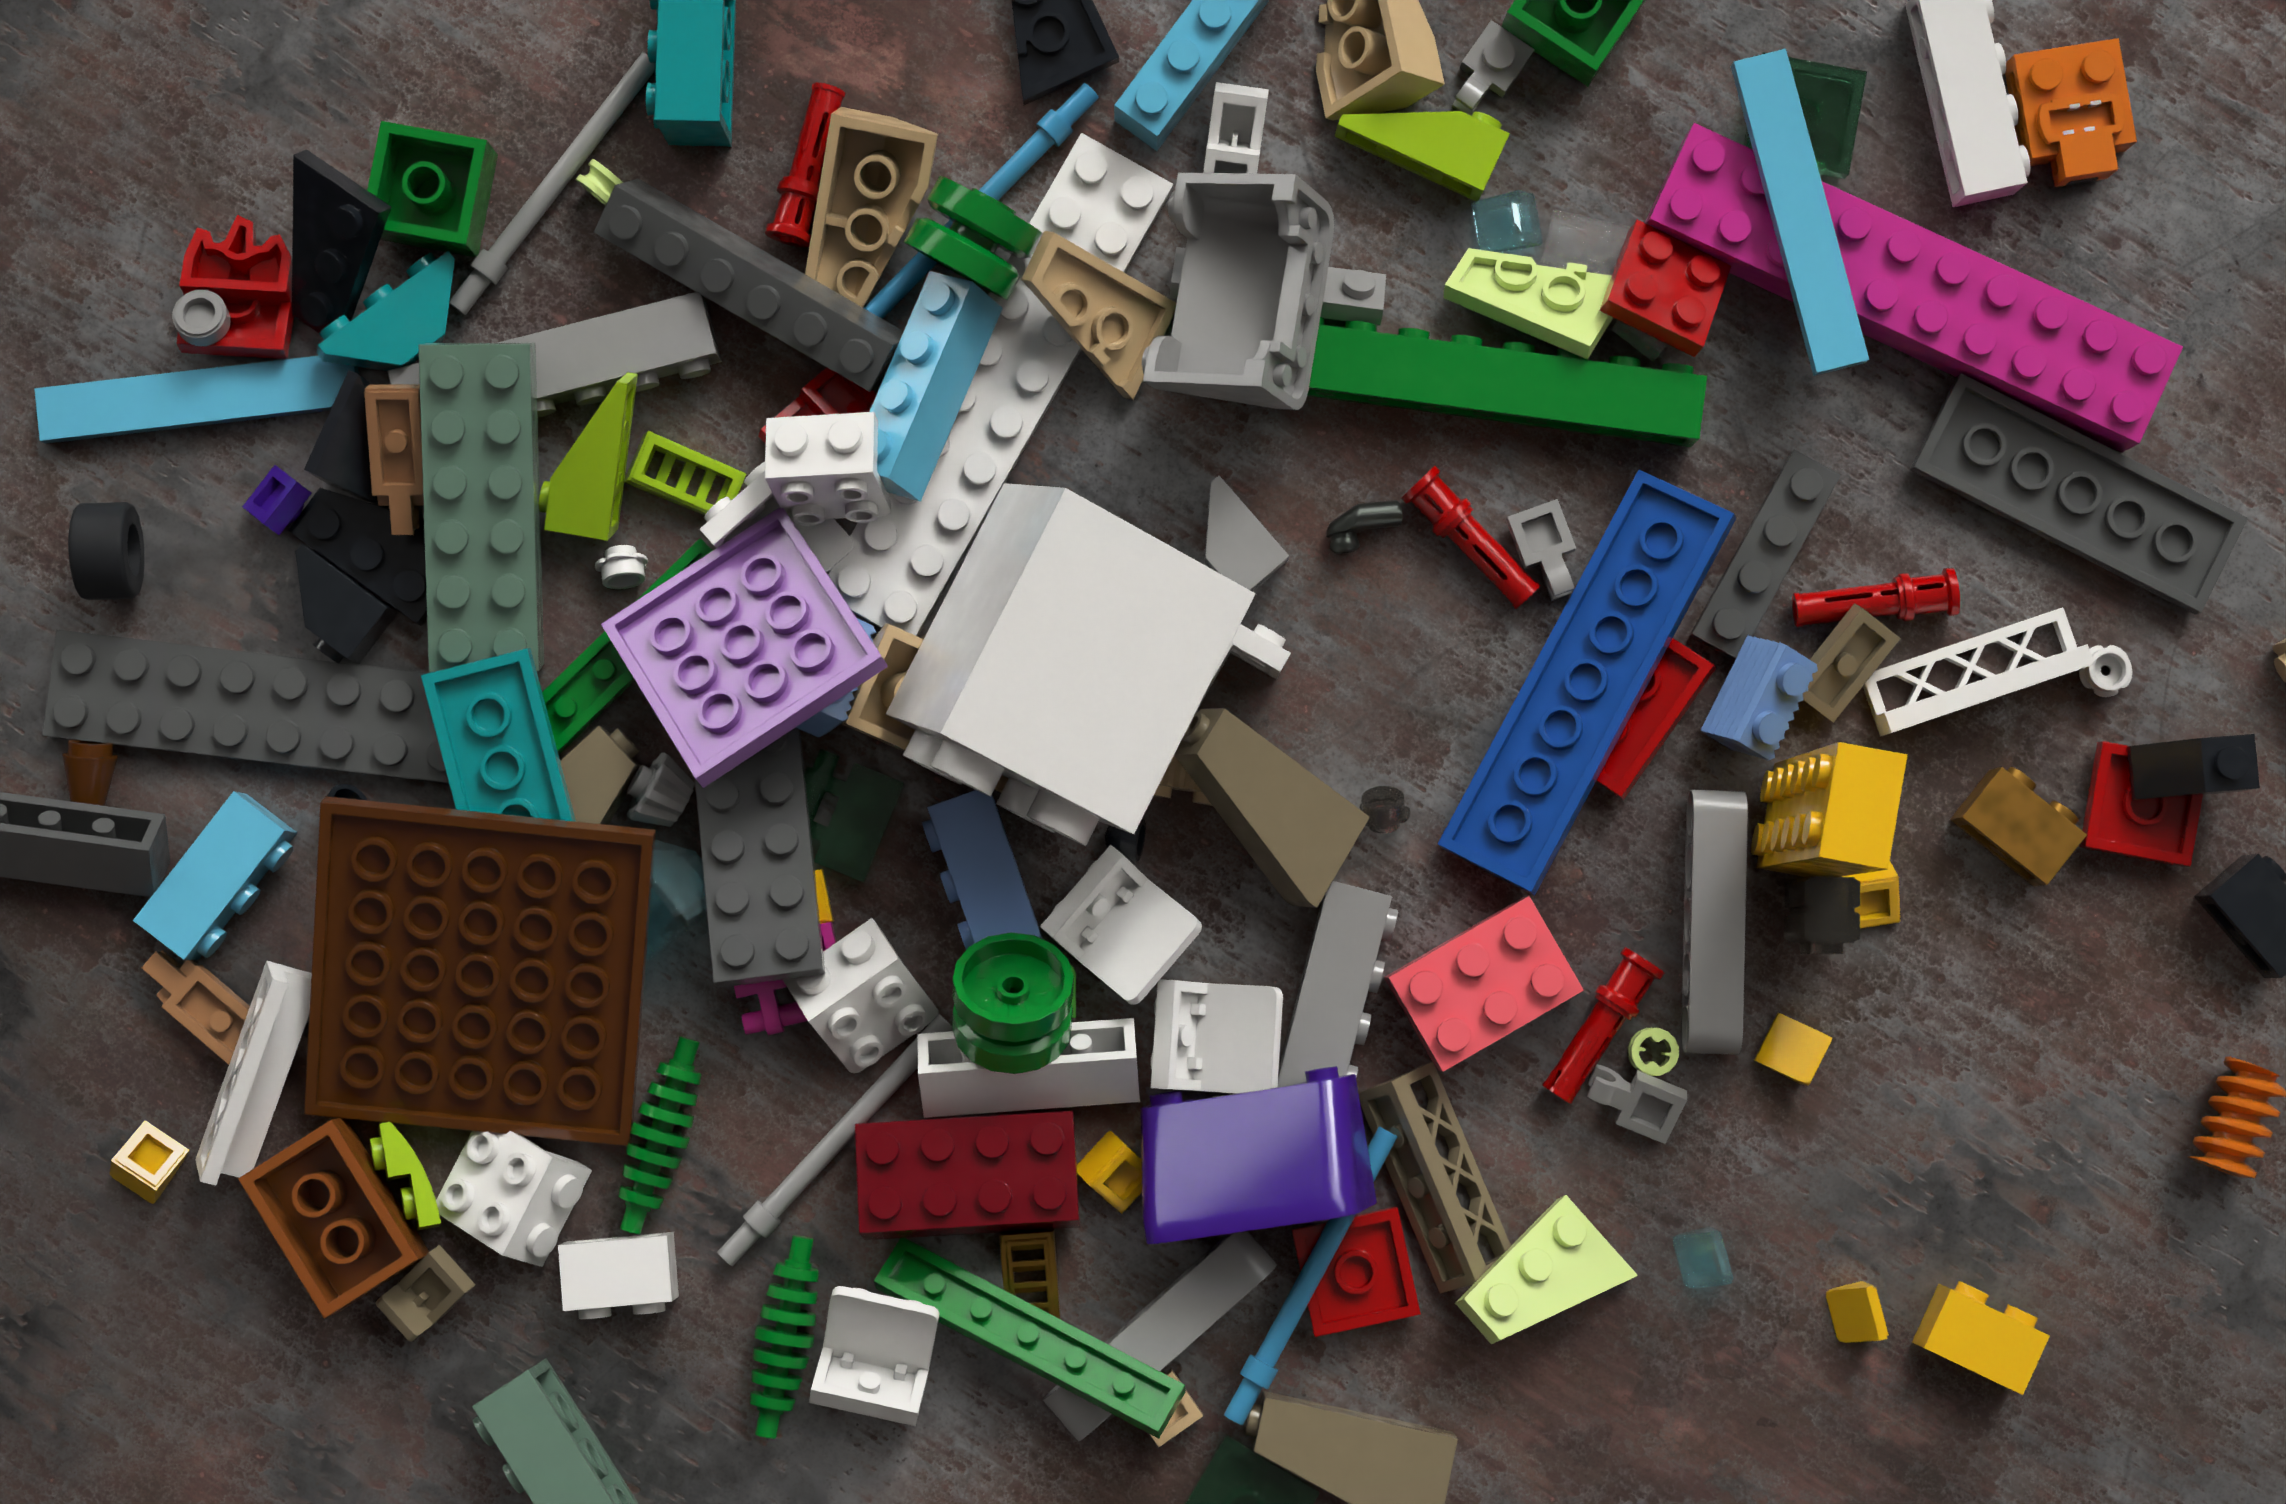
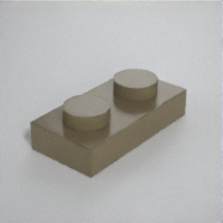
[1803,603,1901,723]

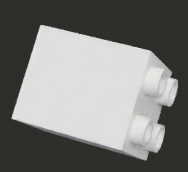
[886,483,1256,846]

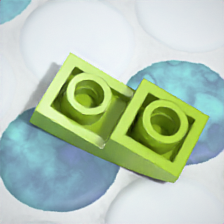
[369,1122,441,1231]

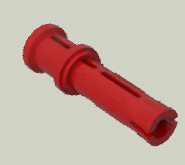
[765,82,846,248]
[1401,466,1541,609]
[1792,567,1960,628]
[1542,947,1665,1104]

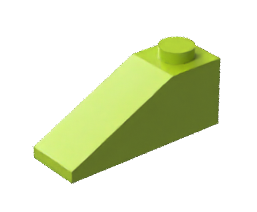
[1335,111,1510,202]
[539,372,638,541]

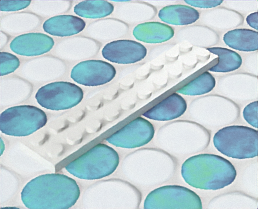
[828,133,1174,637]

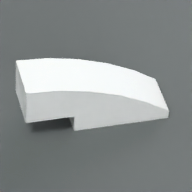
[1203,82,1269,174]

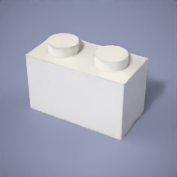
[558,1232,679,1319]

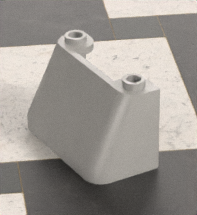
[1142,173,1334,410]

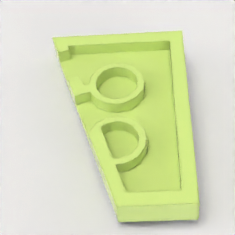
[1443,248,1613,359]
[1455,1195,1638,1344]

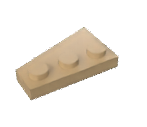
[1021,231,1176,400]

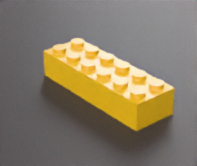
[1751,742,1908,880]

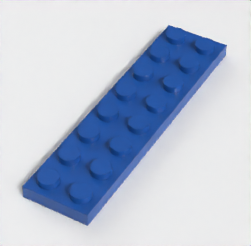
[1438,470,1736,896]

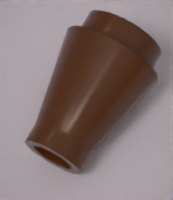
[62,740,118,806]

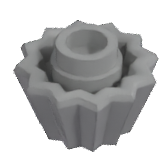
[627,753,695,827]

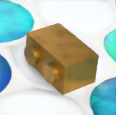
[1950,767,2087,887]

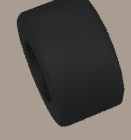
[68,502,145,600]

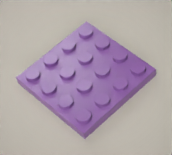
[601,507,888,788]

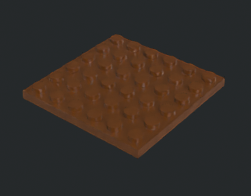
[304,796,656,1146]

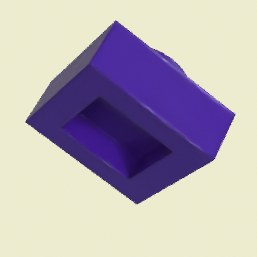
[242,465,312,535]

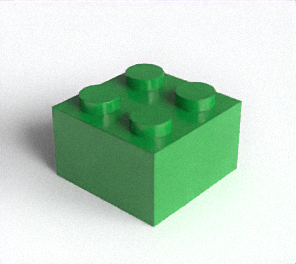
[1501,0,1646,87]
[367,121,498,257]

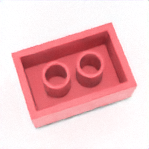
[1384,896,1584,1072]

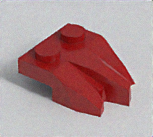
[176,215,294,359]

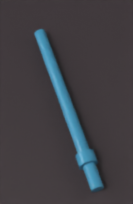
[864,83,1099,319]
[1224,1126,1398,1425]

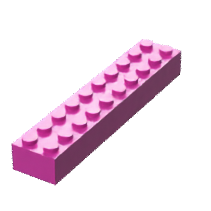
[1645,123,2183,453]

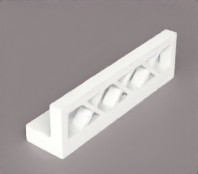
[1863,607,2095,736]
[195,960,312,1186]

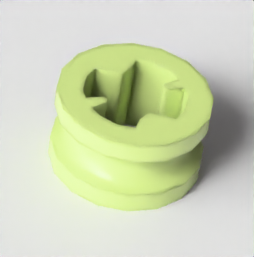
[576,159,623,206]
[1628,1028,1679,1076]

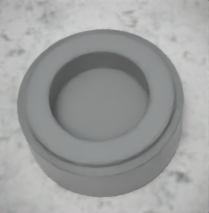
[172,290,231,346]

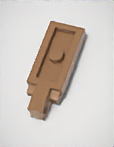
[364,384,424,535]
[141,950,250,1065]

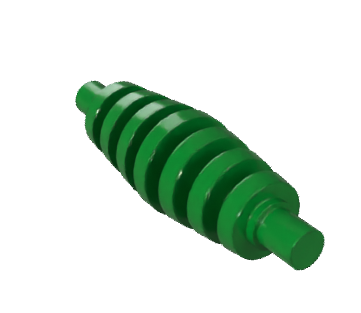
[618,1036,702,1235]
[750,1235,819,1439]

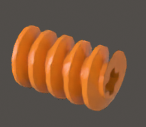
[2188,1057,2286,1178]

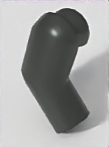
[1326,500,1403,554]

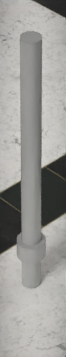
[449,52,655,315]
[717,1014,953,1267]

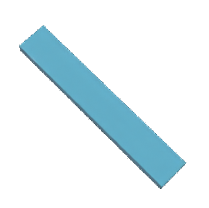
[1731,49,1869,376]
[34,356,359,444]

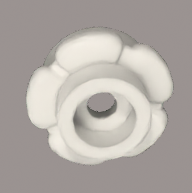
[595,545,648,589]
[2079,645,2132,697]

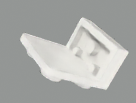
[765,412,891,526]
[700,462,853,574]
[1196,624,1291,712]
[1040,845,1202,1005]
[783,918,938,1073]
[1151,979,1283,1094]
[436,1131,592,1267]
[809,1286,940,1426]

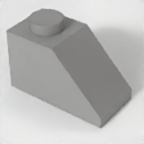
[1204,476,1289,592]

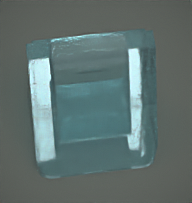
[1471,190,1542,252]
[1673,1226,1734,1288]

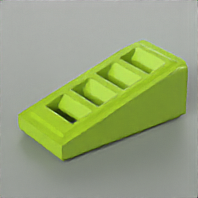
[624,431,746,515]

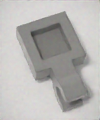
[1451,20,1535,115]
[1506,499,1576,601]
[1587,1064,1687,1144]

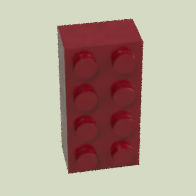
[855,1111,1080,1240]

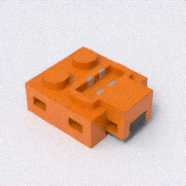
[2005,38,2137,187]

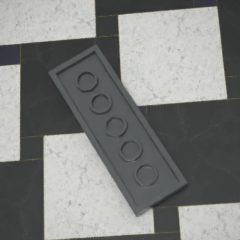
[1910,373,2248,615]
[695,728,825,988]

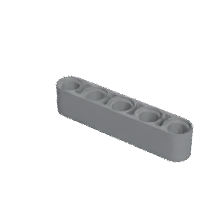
[1681,790,1748,1055]
[1042,1231,1277,1441]

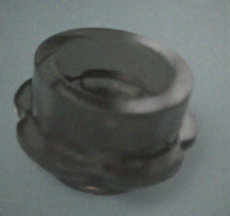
[1360,786,1410,834]

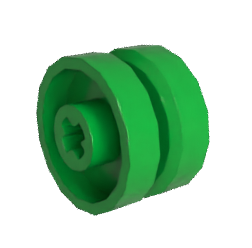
[904,176,1043,300]
[952,932,1074,1074]

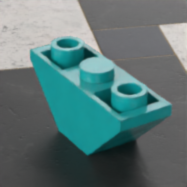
[316,251,455,371]

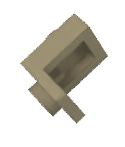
[376,1245,476,1342]

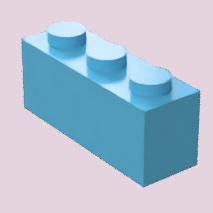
[133,791,297,960]

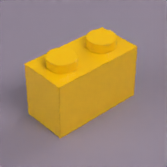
[1912,1281,2050,1395]

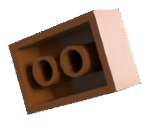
[238,1118,429,1319]

